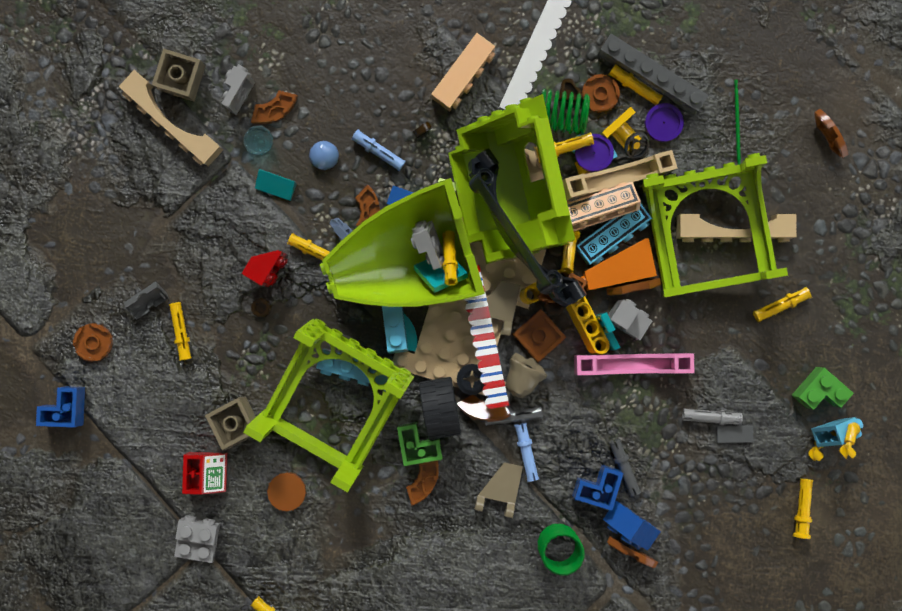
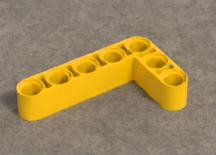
[519,269,610,355]

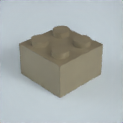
[152,48,206,101]
[205,397,256,450]

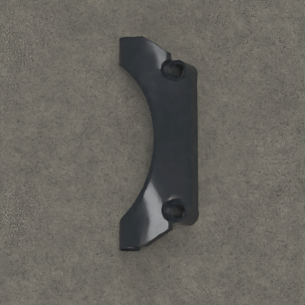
[468,148,587,308]

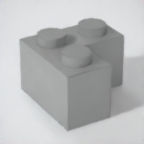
[608,299,652,340]

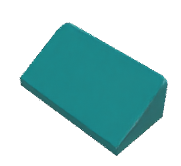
[255,169,297,201]

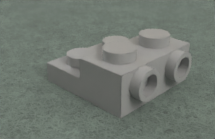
[222,64,255,115]
[411,220,444,270]
[174,515,220,563]

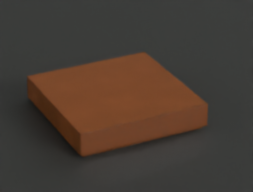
[513,309,566,362]

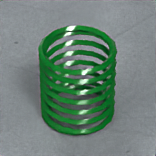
[541,88,590,135]
[538,524,585,576]

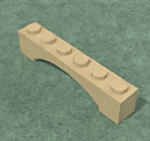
[119,70,223,167]
[562,150,677,201]
[676,214,796,242]

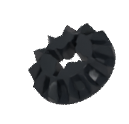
[457,364,487,395]

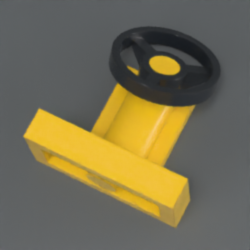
[600,107,649,159]

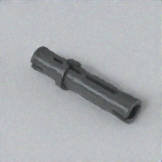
[485,407,543,426]
[609,438,641,497]

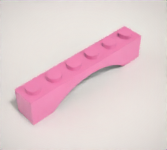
[574,353,694,375]

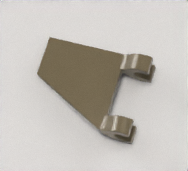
[471,281,521,336]
[474,462,523,518]

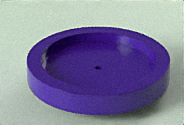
[644,103,684,142]
[575,134,614,172]

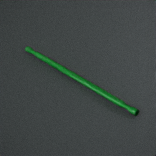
[734,80,741,165]

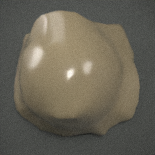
[506,353,547,398]

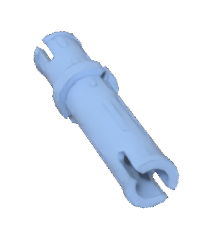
[352,130,406,171]
[514,423,539,482]

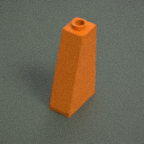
[581,238,657,291]

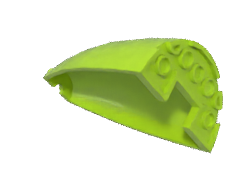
[320,178,485,307]

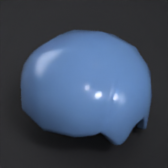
[309,141,339,170]

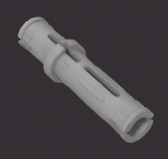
[682,408,743,425]

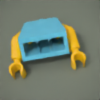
[808,417,863,461]

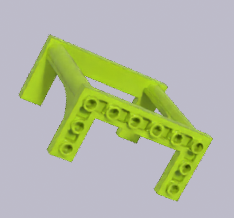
[642,153,788,297]
[243,319,414,493]

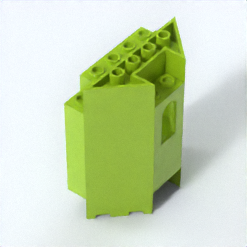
[448,94,575,264]

